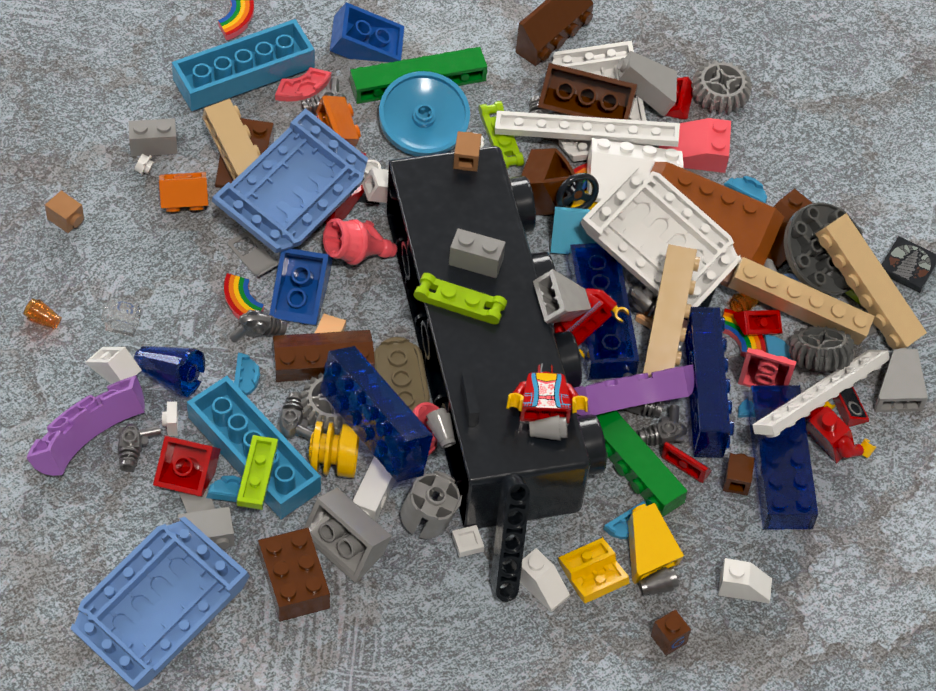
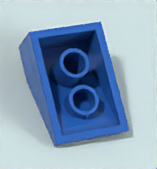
[330,2,404,62]
[269,249,333,326]

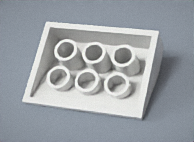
[587,138,683,202]

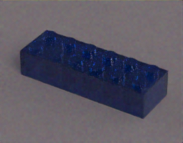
[568,243,640,380]
[685,307,734,458]
[320,346,433,482]
[747,385,818,530]

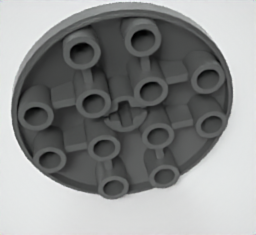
[784,202,863,296]

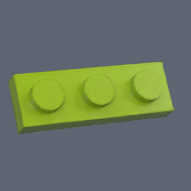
[237,435,278,510]

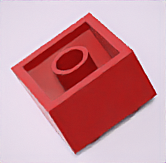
[153,436,221,497]

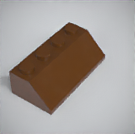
[516,0,594,66]
[538,63,638,120]
[273,330,375,382]

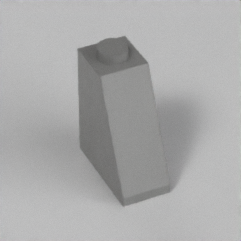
[617,51,677,116]
[533,269,591,324]
[874,348,928,412]

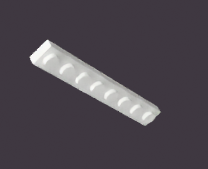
[495,111,680,147]
[753,350,890,438]

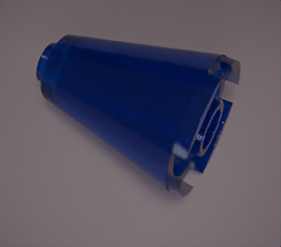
[134,346,205,397]

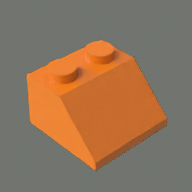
[316,95,361,147]
[159,172,208,212]

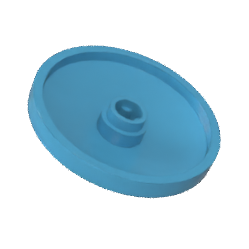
[379,71,470,156]

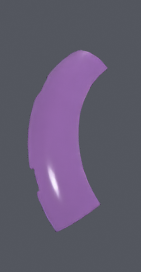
[574,364,695,416]
[27,375,145,476]

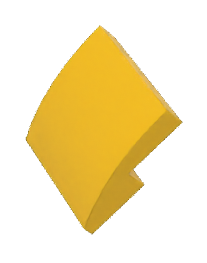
[558,537,630,604]

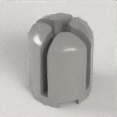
[400,471,462,539]

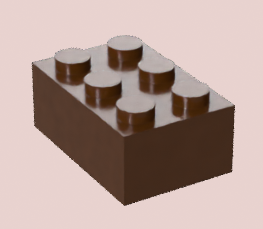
[258,527,330,622]

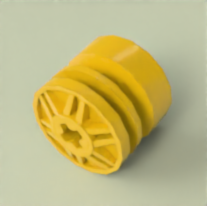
[309,421,360,478]

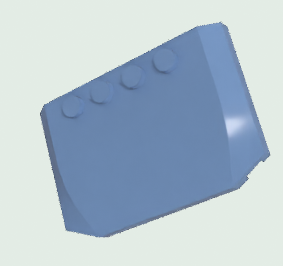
[212,108,368,253]
[70,516,250,691]

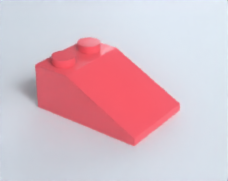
[659,118,731,173]
[738,348,797,397]

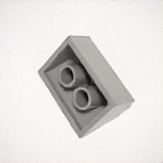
[304,488,392,583]

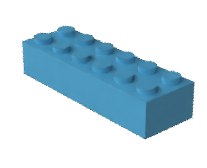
[172,19,315,111]
[187,376,321,519]

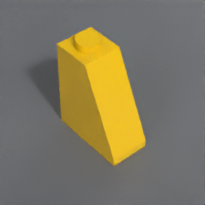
[628,503,684,584]

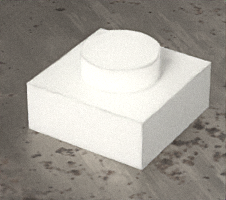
[162,402,178,436]
[452,525,484,558]

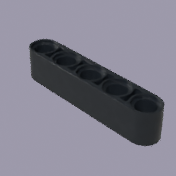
[490,473,530,602]

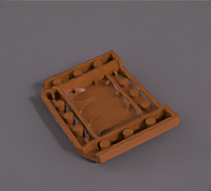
[650,162,784,288]

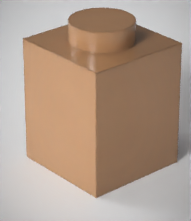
[453,131,482,172]
[45,190,84,233]

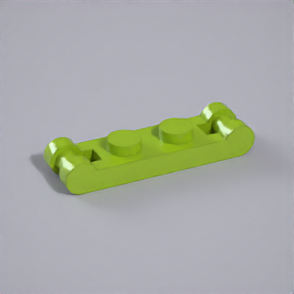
[478,101,524,169]
[414,273,507,324]

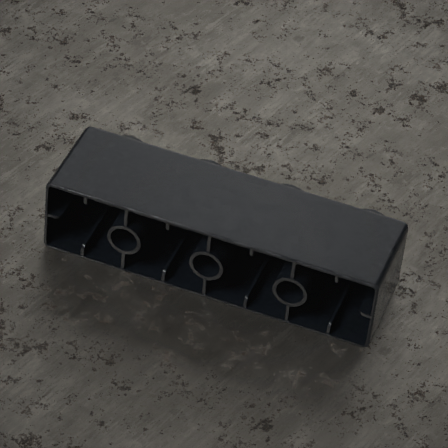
[387,146,607,529]

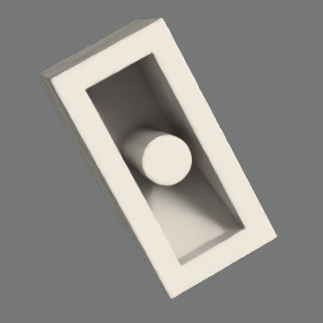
[86,347,141,384]
[520,548,570,612]
[718,558,772,603]

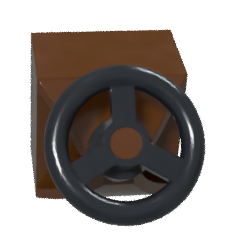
[521,148,599,215]

